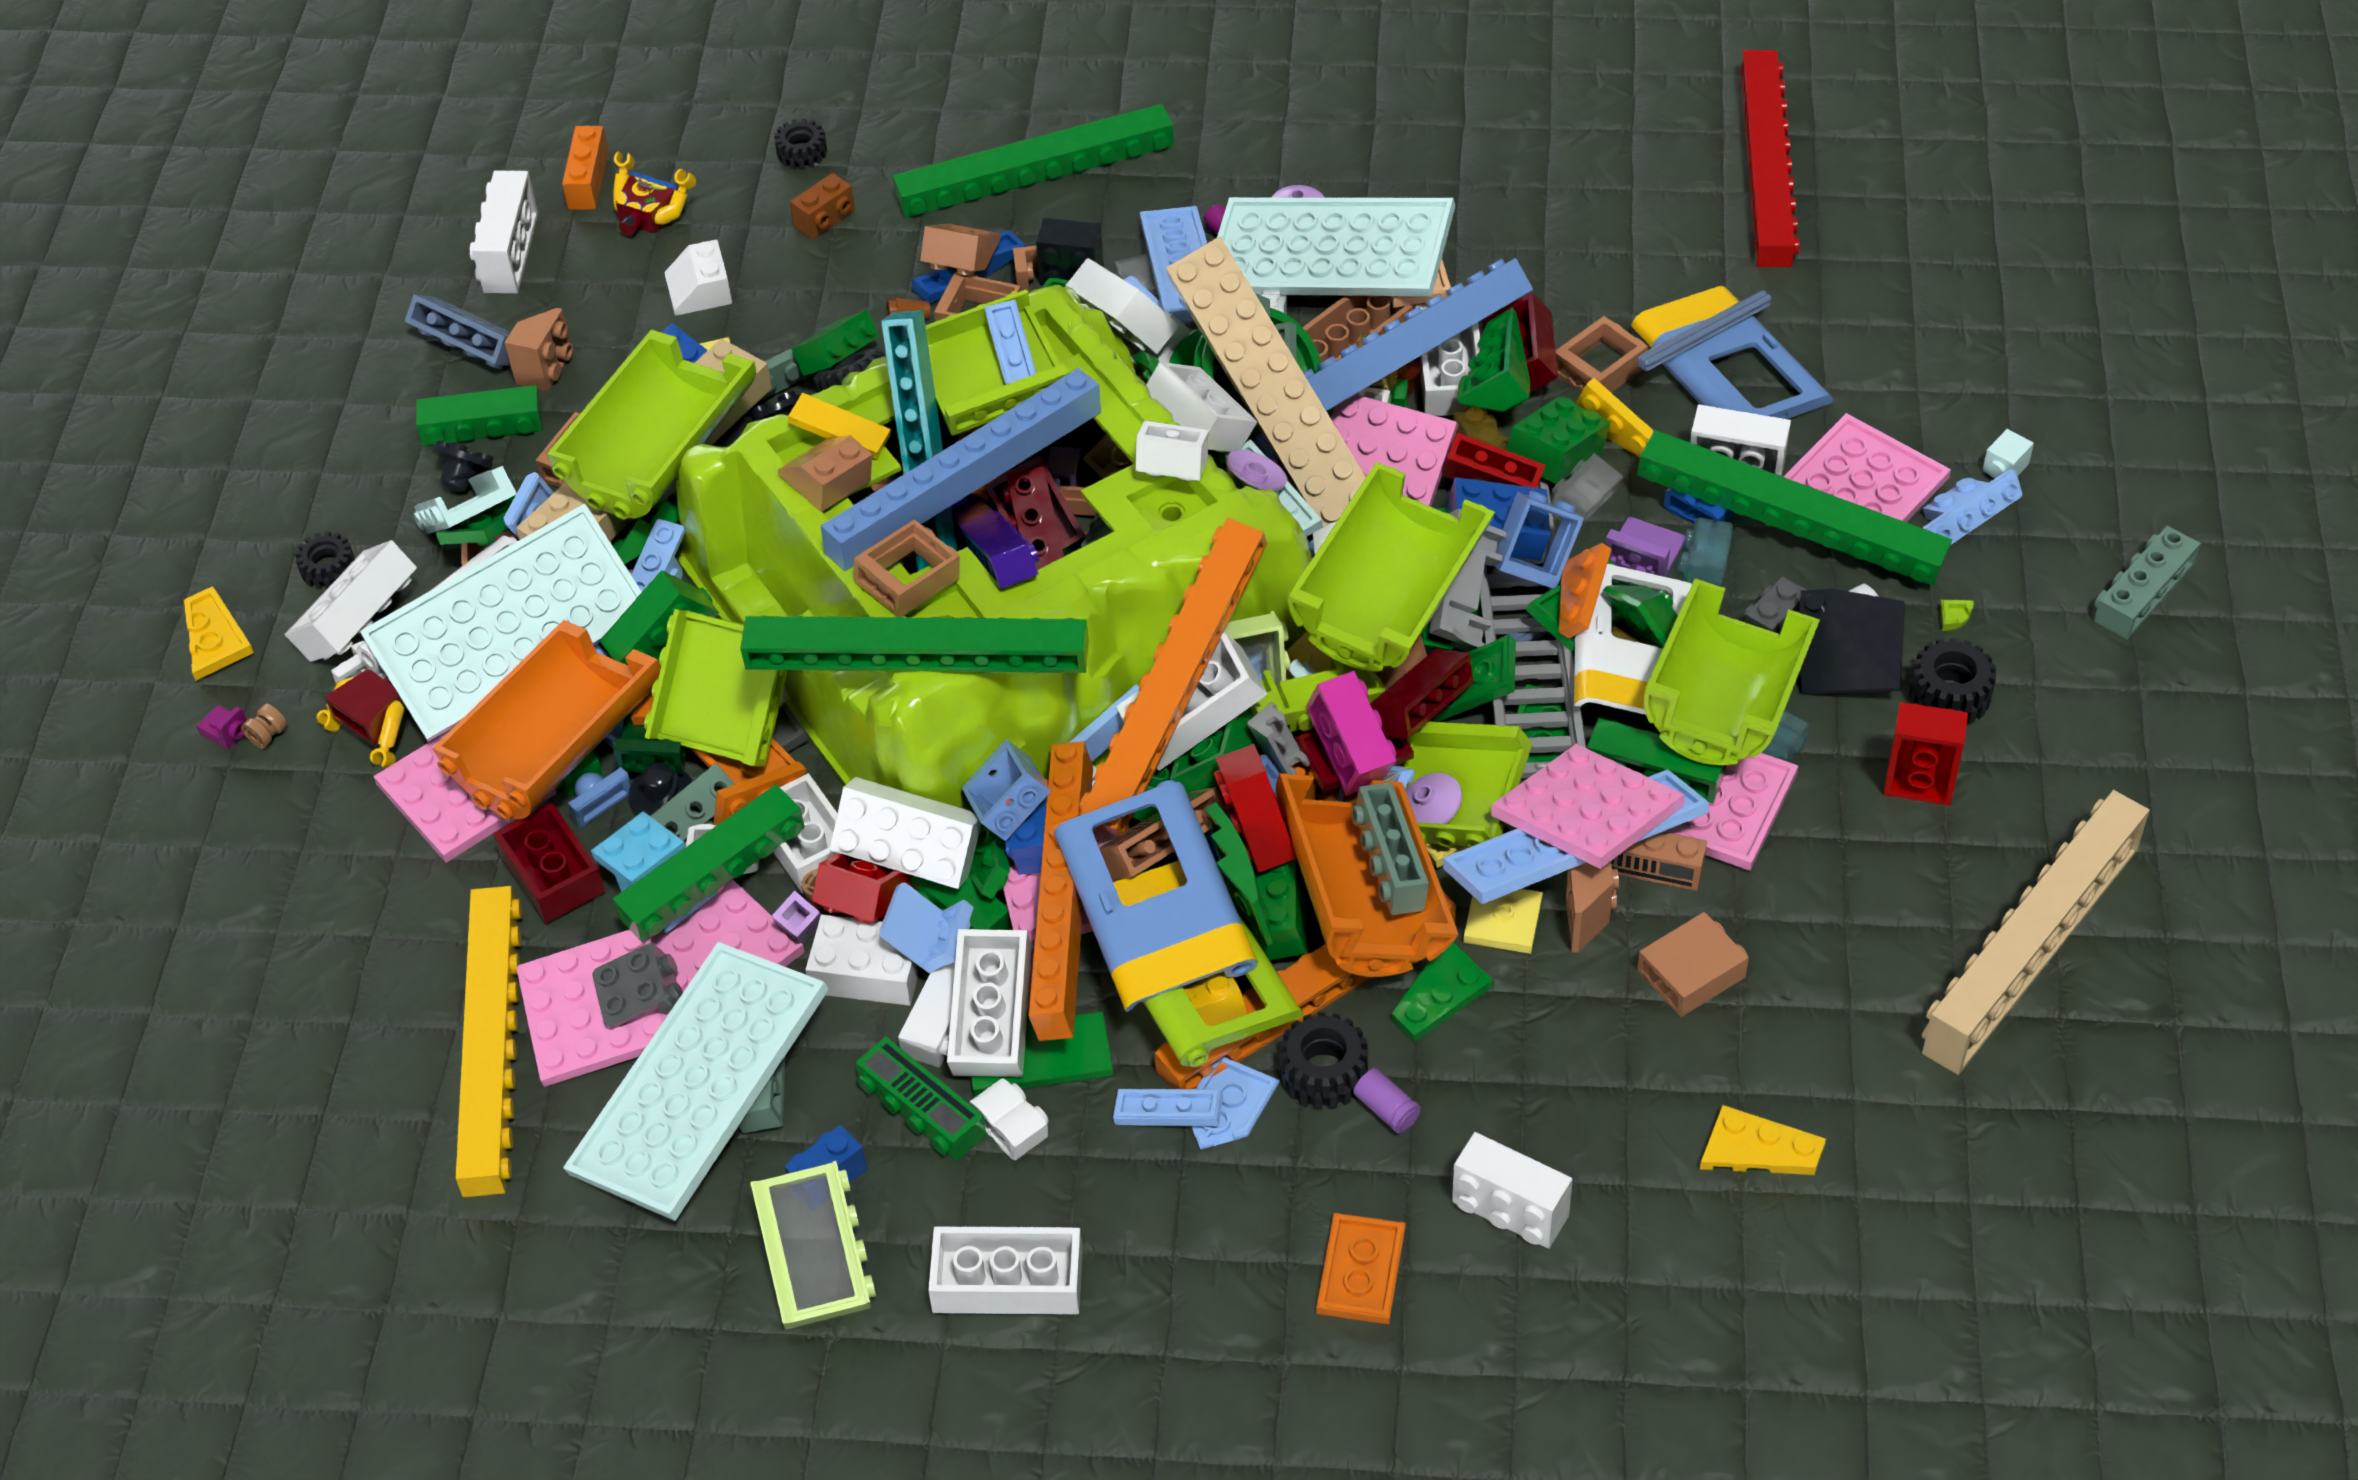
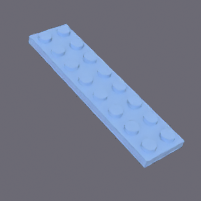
[1140,206,1207,324]
[1443,769,1709,904]

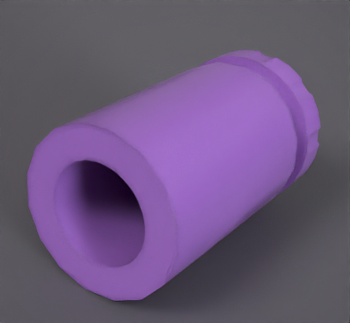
[1354,1068,1421,1133]

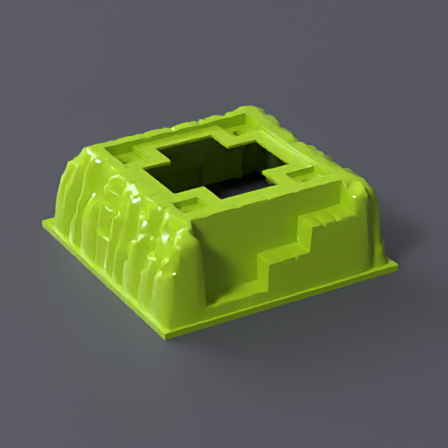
[675,284,1312,812]

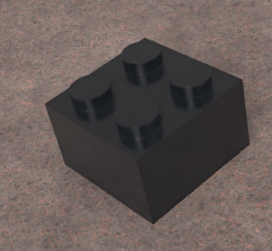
[1036,218,1104,285]

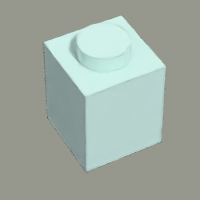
[1983,429,2034,478]

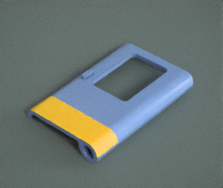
[1631,286,1833,419]
[1054,780,1258,1012]

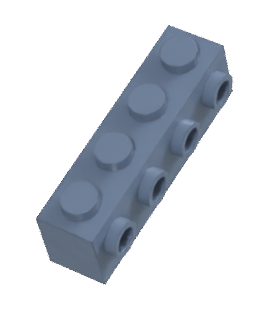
[404,294,511,369]

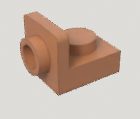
[1013,246,1039,292]

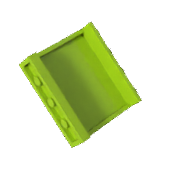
[925,289,1069,436]
[644,609,788,766]
[1399,722,1532,848]

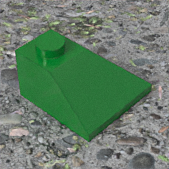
[1603,585,1678,648]

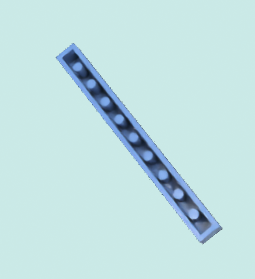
[1303,258,1533,411]
[821,368,1101,571]

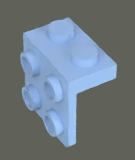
[880,883,974,973]

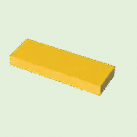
[788,393,891,459]

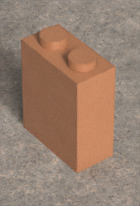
[1637,912,1749,1017]

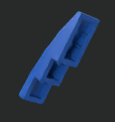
[911,230,1026,303]

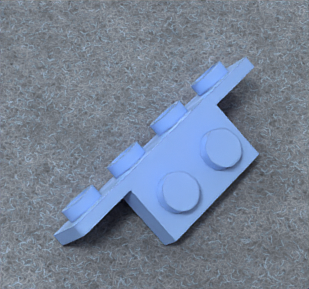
[1923,469,2022,545]
[631,519,685,592]

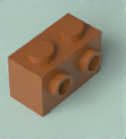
[790,173,855,240]

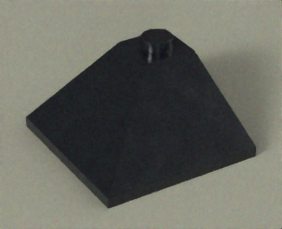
[1799,589,1905,695]

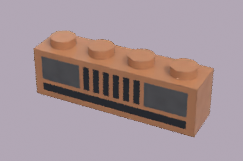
[1099,787,1229,881]
[1611,832,1707,891]

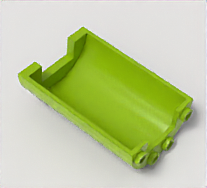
[547,329,756,520]
[1288,462,1495,671]
[1644,578,1820,765]

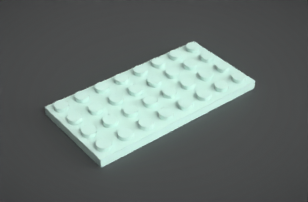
[1217,197,1455,297]
[360,503,641,742]
[563,942,829,1221]

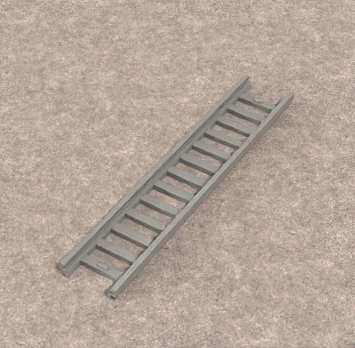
[1480,477,1586,778]

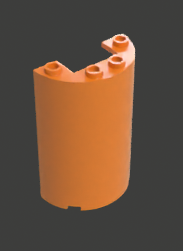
[432,620,660,821]
[1276,773,1458,977]

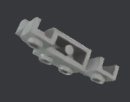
[1429,508,1507,652]

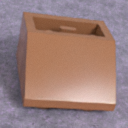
[505,308,573,392]

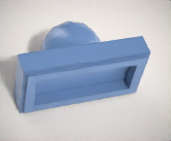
[568,767,630,829]

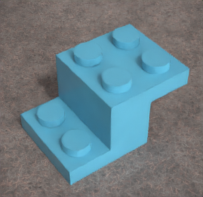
[591,812,718,933]

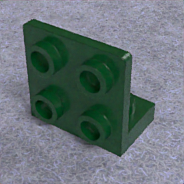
[613,714,687,774]

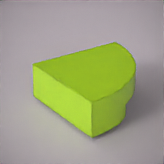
[1940,600,1974,631]

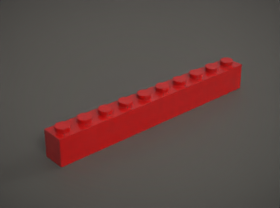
[1741,50,1799,267]

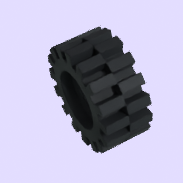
[774,118,827,170]
[295,531,355,590]

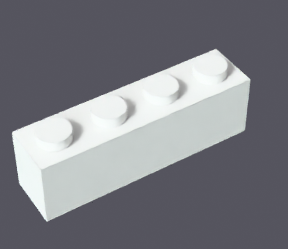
[898,962,955,1068]

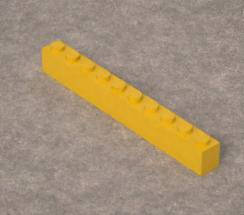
[456,886,523,1197]

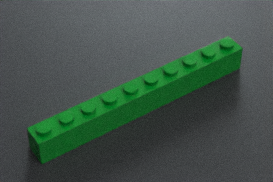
[892,104,1174,218]
[1637,430,1952,586]
[740,615,1089,673]

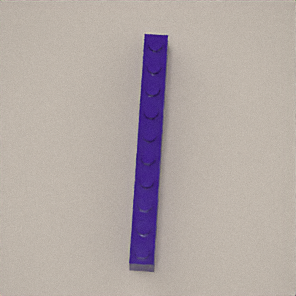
[951,494,1040,589]

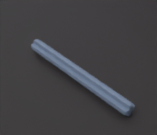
[1637,290,1772,371]

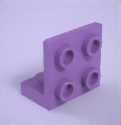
[1605,517,1686,577]

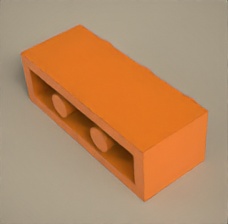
[562,126,609,209]

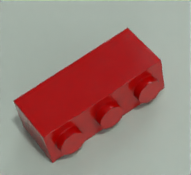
[1442,432,1545,488]

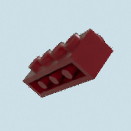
[1002,466,1064,570]
[1370,649,1473,739]

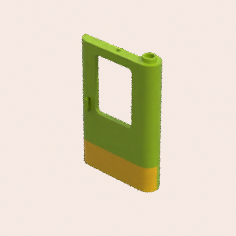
[1110,861,1304,1067]

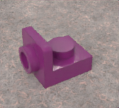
[196,705,247,749]

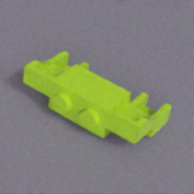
[1249,657,1385,732]

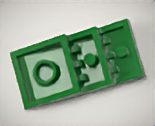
[611,492,679,564]
[1205,802,1273,947]

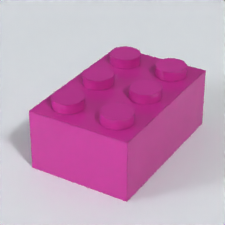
[1305,671,1396,796]

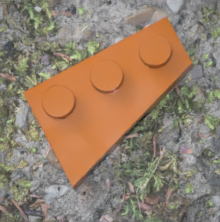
[1559,543,1612,638]
[713,761,807,826]

